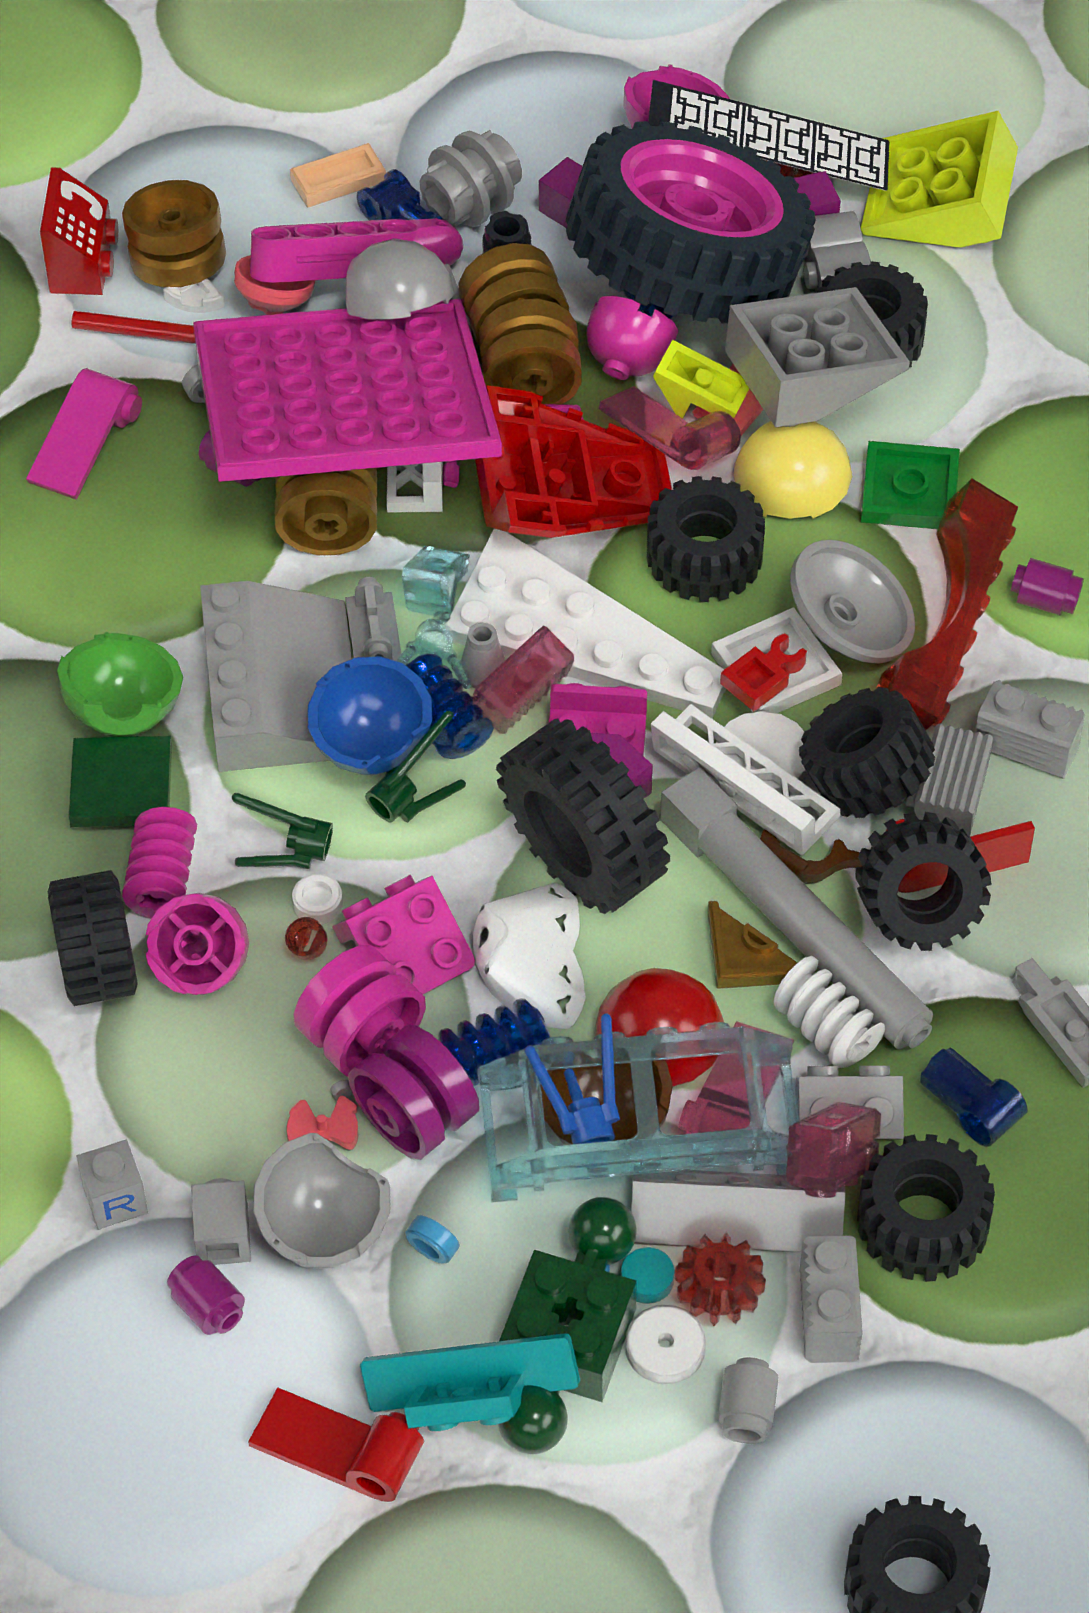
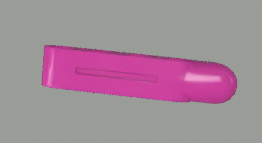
[250,218,463,283]

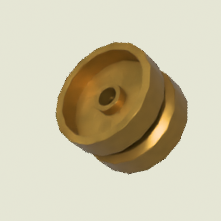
[122,180,226,287]
[458,243,569,345]
[479,299,582,405]
[275,468,377,556]

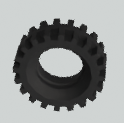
[496,718,670,914]

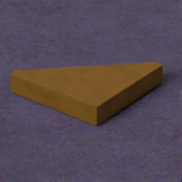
[708,901,798,989]

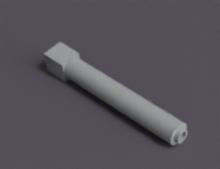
[660,767,933,1049]

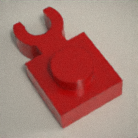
[720,633,807,712]

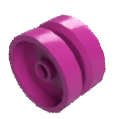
[293,945,426,1078]

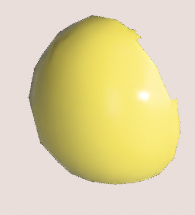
[734,421,853,519]

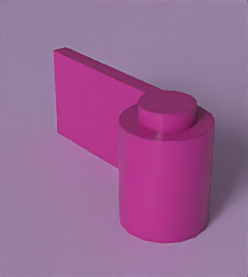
[26,368,142,500]

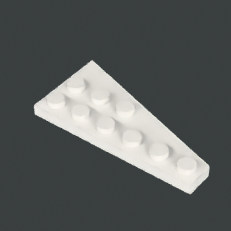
[444,529,726,719]

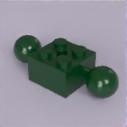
[498,1197,637,1454]

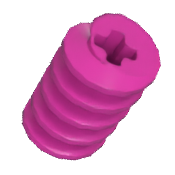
[122,807,198,919]

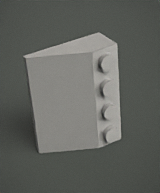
[200,581,352,772]

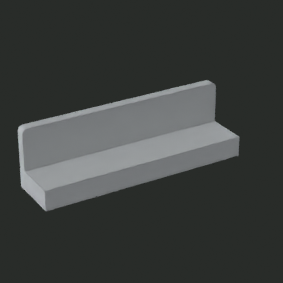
[631,1167,845,1252]

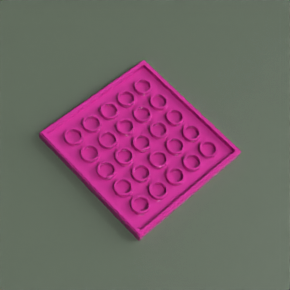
[193,299,502,482]

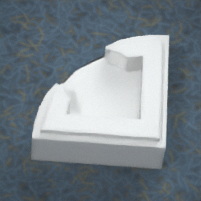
[163,278,225,313]

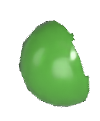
[57,632,183,737]

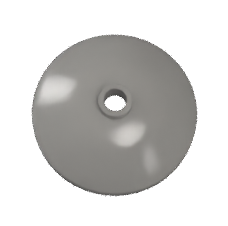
[790,540,915,663]

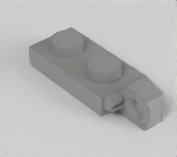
[1012,958,1089,1088]

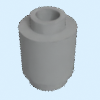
[718,1357,778,1444]

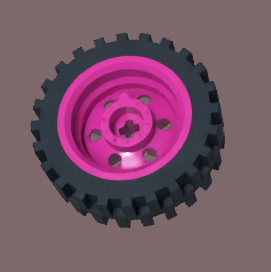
[565,121,816,324]

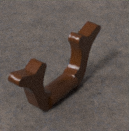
[760,829,863,883]

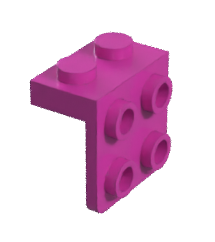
[332,875,475,994]

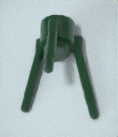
[365,711,466,823]
[232,793,333,869]

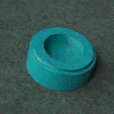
[621,1247,675,1304]

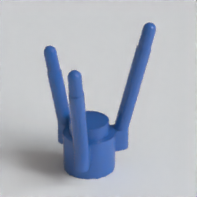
[525,1014,620,1151]

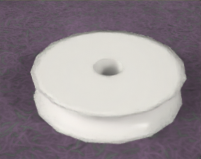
[626,1305,706,1384]

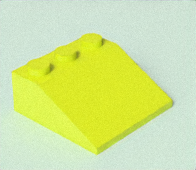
[861,110,1018,248]

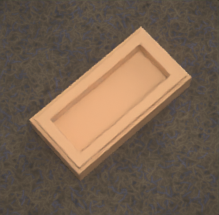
[290,143,387,208]

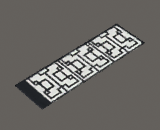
[648,80,890,191]

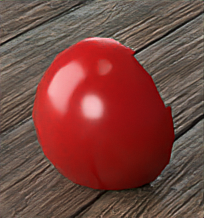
[594,968,726,1086]

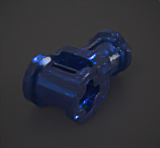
[356,169,443,221]

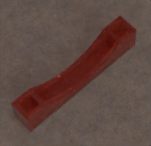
[876,478,1018,730]

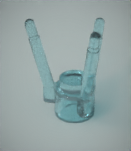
[397,611,472,689]

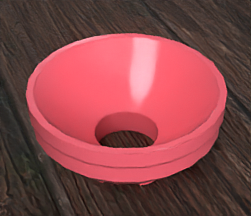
[234,255,315,315]

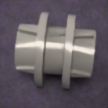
[419,130,522,227]

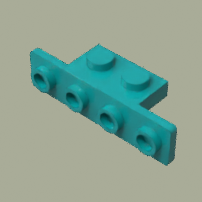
[360,1333,580,1432]

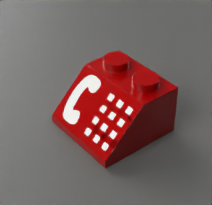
[40,167,119,295]

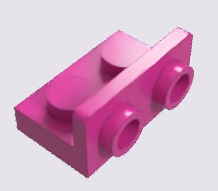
[549,683,647,756]

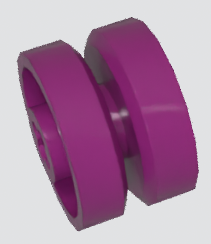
[348,1024,479,1160]

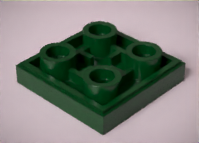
[69,736,172,827]

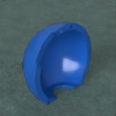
[307,656,432,776]

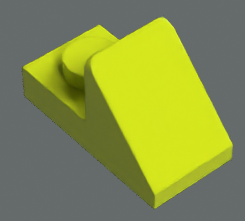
[653,340,750,423]

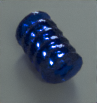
[407,654,494,759]
[438,998,554,1087]

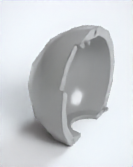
[346,238,454,320]
[253,1133,390,1268]

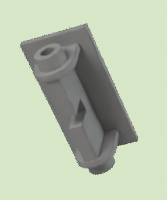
[345,577,403,663]

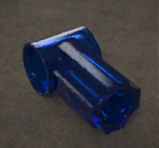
[920,1047,1028,1147]

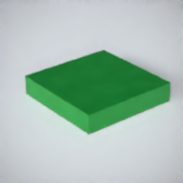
[861,441,960,531]

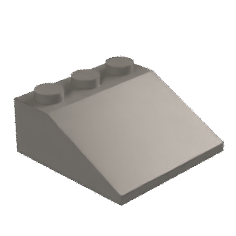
[725,287,910,428]

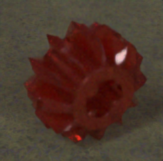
[675,1231,766,1327]

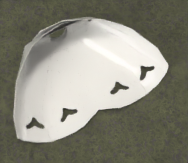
[473,883,586,1029]

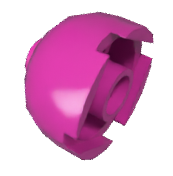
[586,296,679,380]
[145,893,249,995]

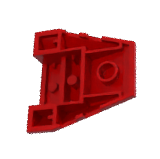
[475,385,672,538]

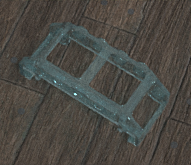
[479,1022,807,1203]

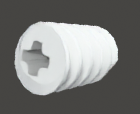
[774,956,885,1068]

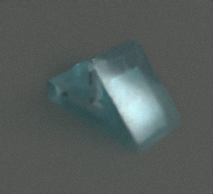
[402,546,470,618]

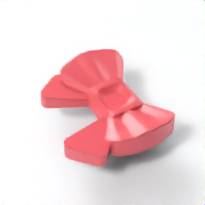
[287,1095,359,1150]

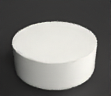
[292,874,343,925]

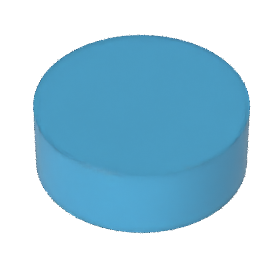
[405,1215,460,1264]

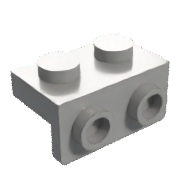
[796,1066,904,1139]

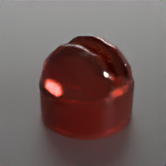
[285,917,328,960]

